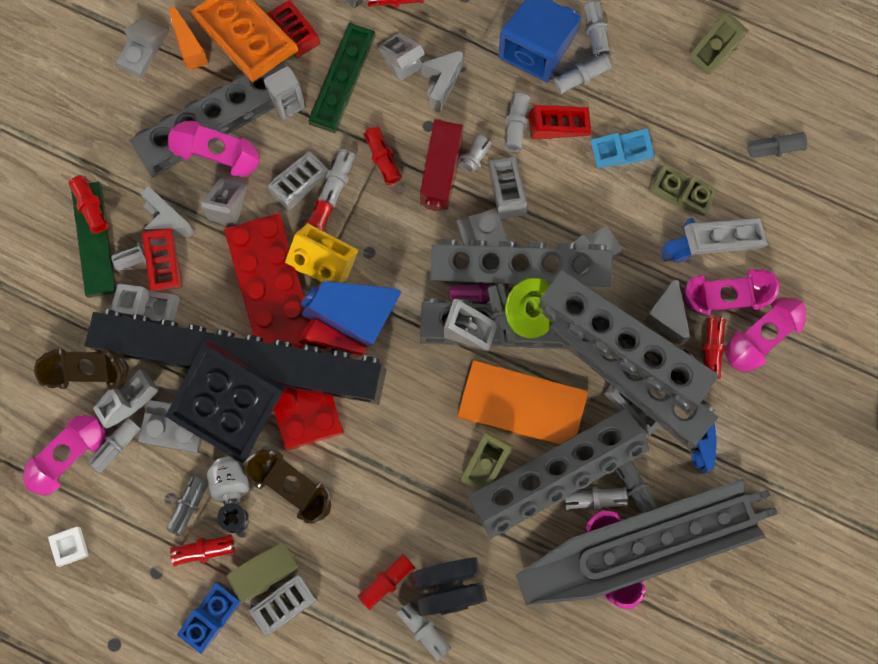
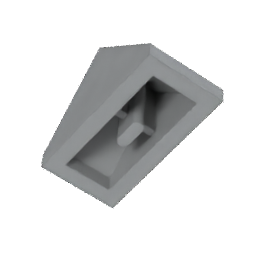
[201,178,248,226]
[645,280,690,345]
[444,299,497,351]

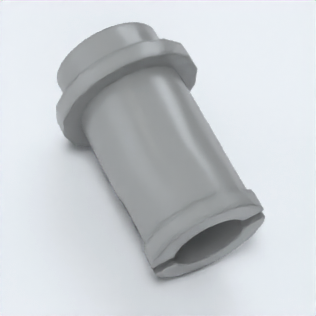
[459,135,492,173]

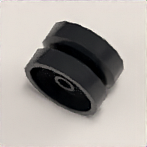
[411,557,487,617]

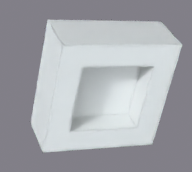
[48,526,89,567]

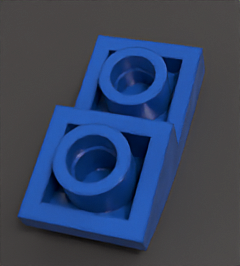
[691,423,717,475]
[177,581,241,654]

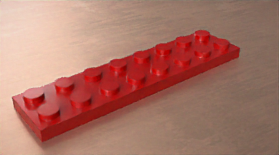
[224,213,344,451]

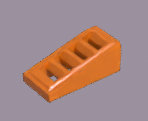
[168,7,208,70]

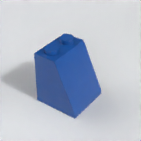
[498,0,582,83]
[301,281,402,348]

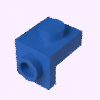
[661,218,695,263]

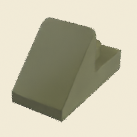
[689,12,749,75]
[461,430,514,490]

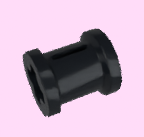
[217,503,249,533]

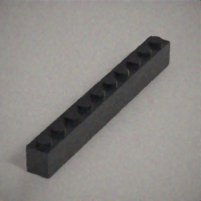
[84,309,387,405]

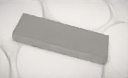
[684,218,768,255]

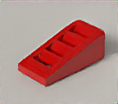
[267,0,320,58]
[528,105,591,139]
[142,228,183,292]
[298,318,367,358]

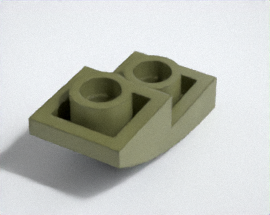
[649,164,718,216]
[227,542,299,603]

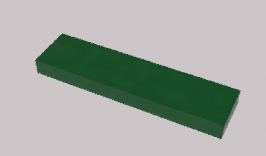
[308,23,376,134]
[71,181,116,298]

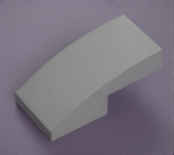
[111,283,180,324]
[93,369,158,428]

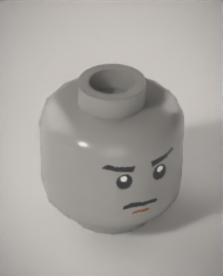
[207,457,249,504]

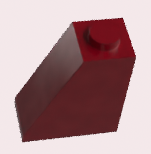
[420,119,463,211]

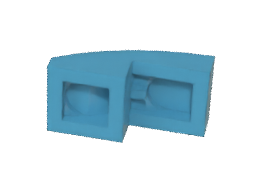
[590,128,655,168]

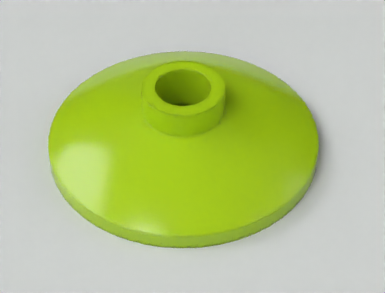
[505,278,554,338]

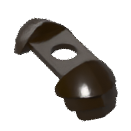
[34,348,130,390]
[244,449,331,524]

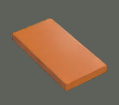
[190,0,298,83]
[457,360,588,446]

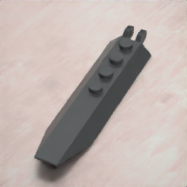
[516,479,778,605]

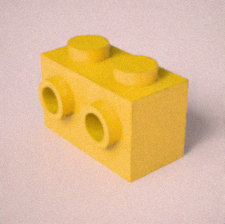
[285,223,358,283]

